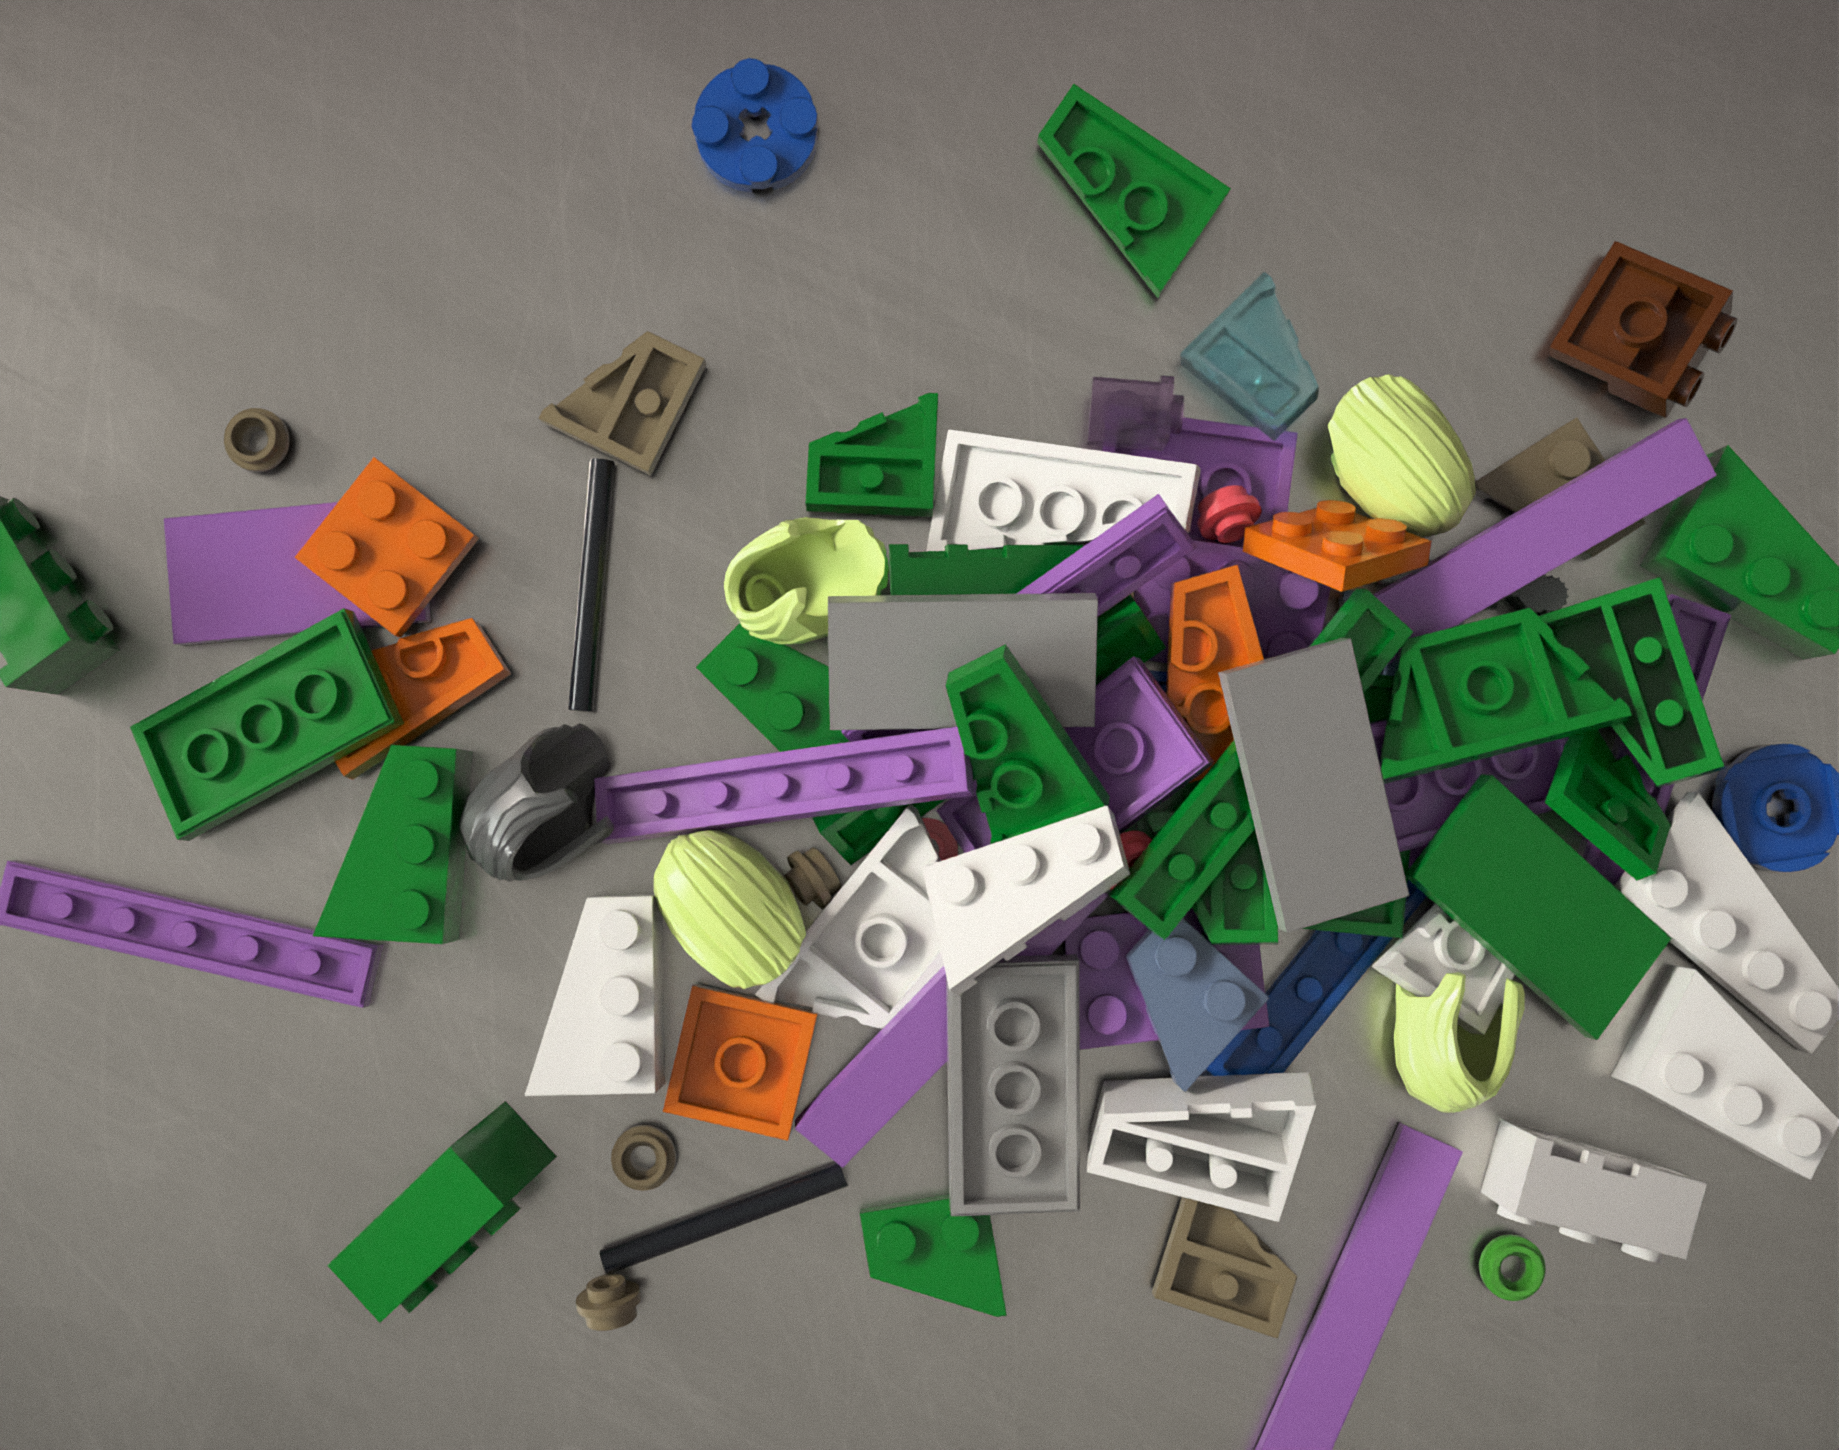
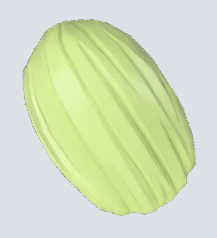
[1327,374,1476,537]
[724,517,889,644]
[654,830,806,989]
[1394,972,1525,1113]

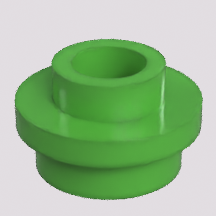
[1479,1234,1546,1301]

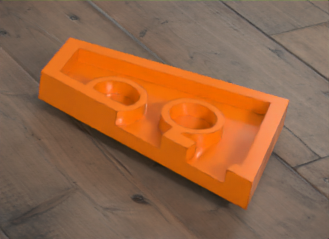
[1166,565,1264,783]
[335,618,511,780]

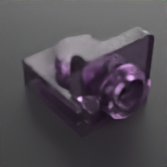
[1086,375,1184,451]

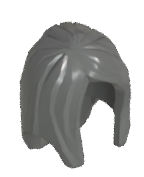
[458,723,614,882]

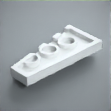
[926,429,1201,551]
[1614,792,1839,1054]

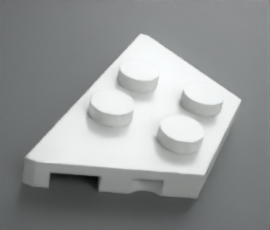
[755,804,944,1029]

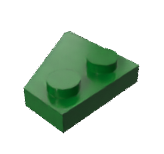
[1545,729,1671,881]

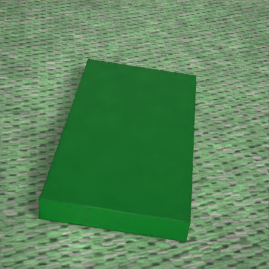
[130,608,404,841]
[1405,774,1671,1040]

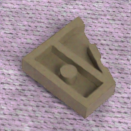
[539,331,707,476]
[1475,417,1646,560]
[1152,1197,1297,1339]

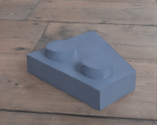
[1126,918,1269,1092]

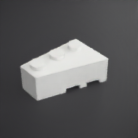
[525,894,665,1096]
[1611,965,1839,1180]
[1087,1072,1316,1222]
[1480,1119,1707,1263]

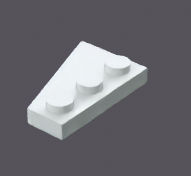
[922,806,1130,996]
[1371,904,1515,1035]

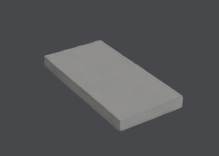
[828,593,1098,730]
[1218,638,1409,933]
[946,954,1080,1216]

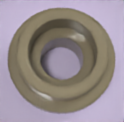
[224,408,289,472]
[784,847,841,909]
[611,1125,676,1191]
[576,1274,641,1331]

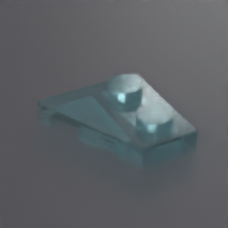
[1180,272,1319,441]

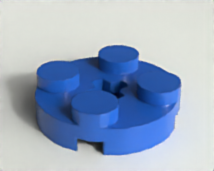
[692,58,818,192]
[1712,744,1839,872]

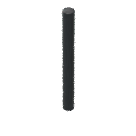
[568,458,615,712]
[600,1163,849,1274]

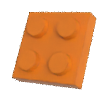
[294,457,479,638]
[1243,500,1432,592]
[663,984,818,1141]

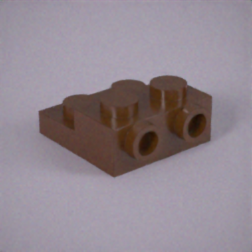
[1550,241,1738,418]

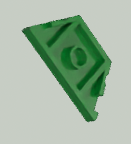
[1379,608,1632,784]

